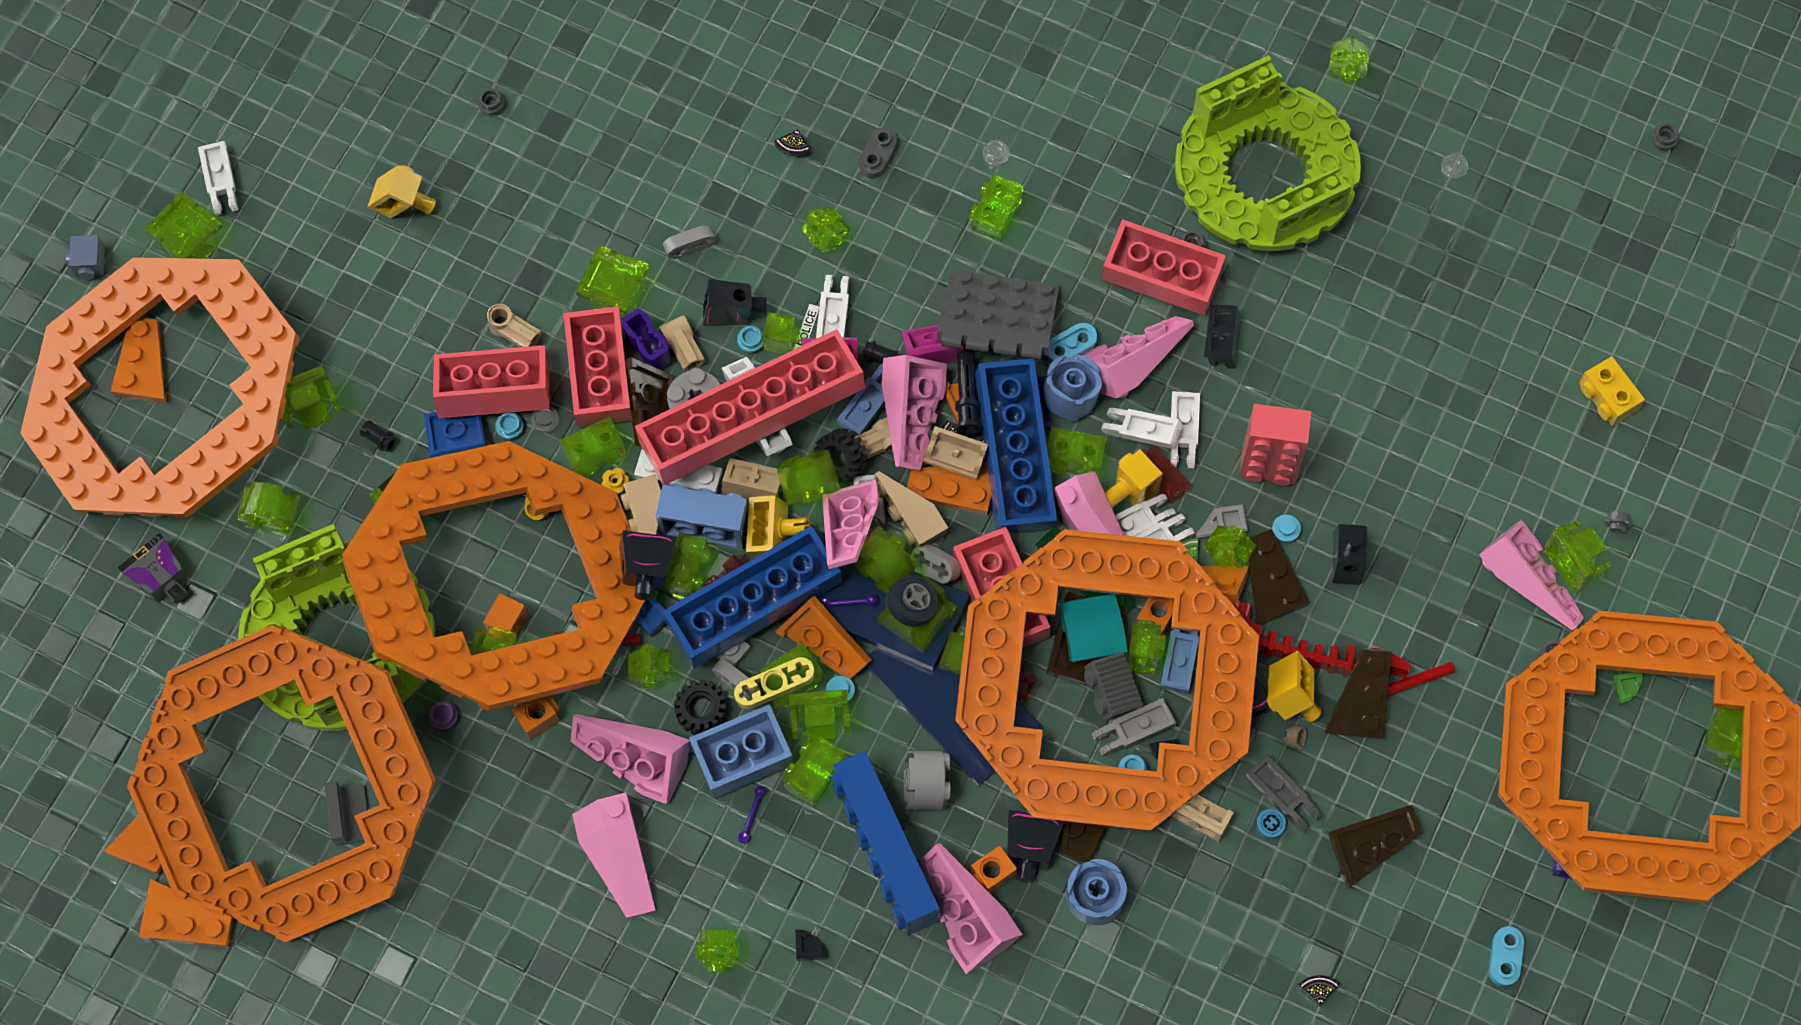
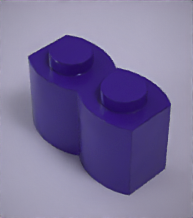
[622,308,671,370]

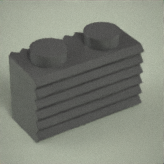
[1084,652,1143,721]

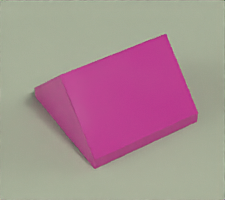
[902,325,964,365]

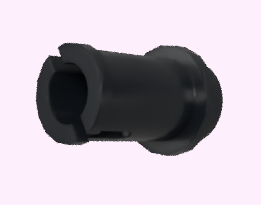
[862,340,899,364]
[360,420,397,452]

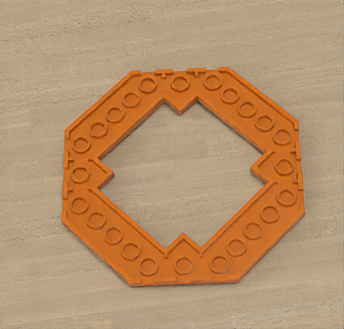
[20,257,300,518]
[342,441,653,711]
[955,529,1259,831]
[1498,611,1801,904]
[127,624,436,942]

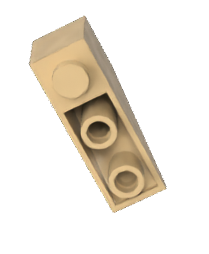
[874,471,948,547]
[621,474,661,535]

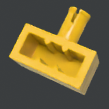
[367,165,436,218]
[1105,449,1163,509]
[746,495,811,558]
[1267,651,1321,722]

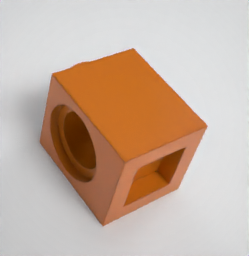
[483,593,528,643]
[1135,597,1174,640]
[512,696,560,740]
[971,846,1017,894]

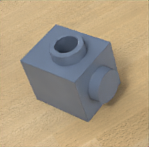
[66,235,105,279]

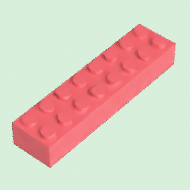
[635,329,865,485]

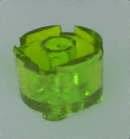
[776,450,841,504]
[236,481,301,536]
[854,526,919,594]

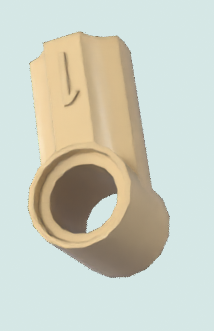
[487,304,541,347]
[658,315,705,373]
[854,417,893,460]

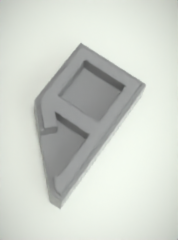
[1195,504,1248,541]

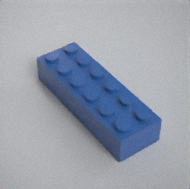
[975,359,1057,533]
[663,526,842,668]
[831,751,940,936]

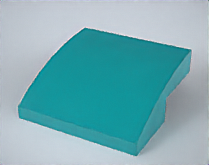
[1059,594,1128,662]

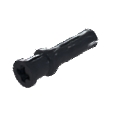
[955,351,981,435]

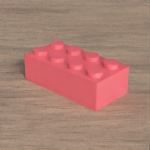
[1102,219,1226,316]
[564,306,632,428]
[433,345,550,419]
[1239,404,1311,486]
[953,527,1050,648]

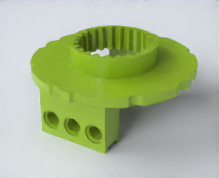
[1175,55,1361,251]
[238,524,435,731]

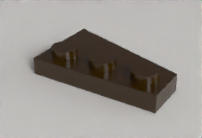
[625,357,674,449]
[1245,529,1309,625]
[1045,592,1100,687]
[1324,648,1392,738]
[1328,805,1422,889]
[1061,822,1106,864]

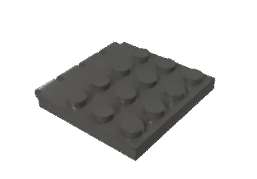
[937,270,1059,360]

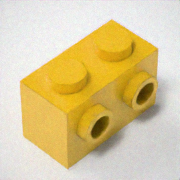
[1579,356,1645,426]

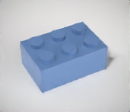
[656,483,748,550]
[689,704,794,799]

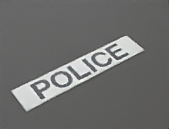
[794,304,820,349]

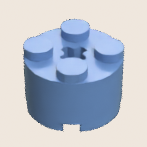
[1041,354,1102,422]
[1066,859,1127,925]

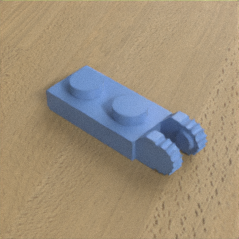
[837,364,885,436]
[1160,629,1199,693]

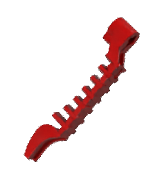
[1233,600,1410,678]

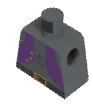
[117,533,188,604]

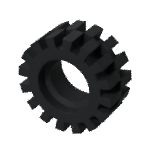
[813,428,868,483]
[674,680,727,735]

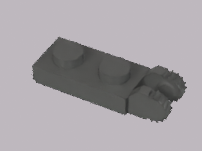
[1245,755,1322,833]

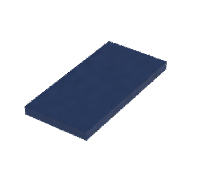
[794,530,969,671]
[865,633,1042,787]

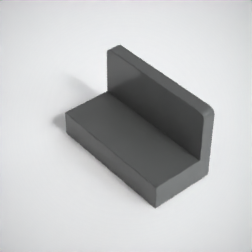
[324,781,368,846]

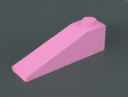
[1082,316,1194,399]
[882,355,947,471]
[1053,471,1124,535]
[822,479,879,569]
[1479,520,1584,630]
[570,714,690,804]
[572,792,656,919]
[920,843,1022,974]

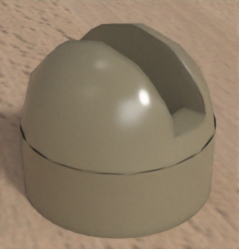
[1282,725,1307,750]

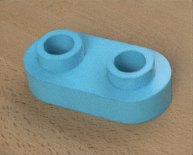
[1046,323,1097,363]
[1489,926,1524,987]

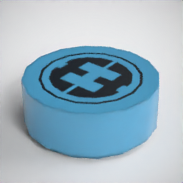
[1256,809,1286,839]

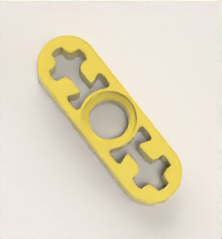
[734,657,815,709]

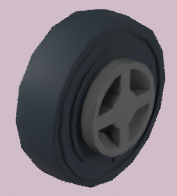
[887,575,938,627]

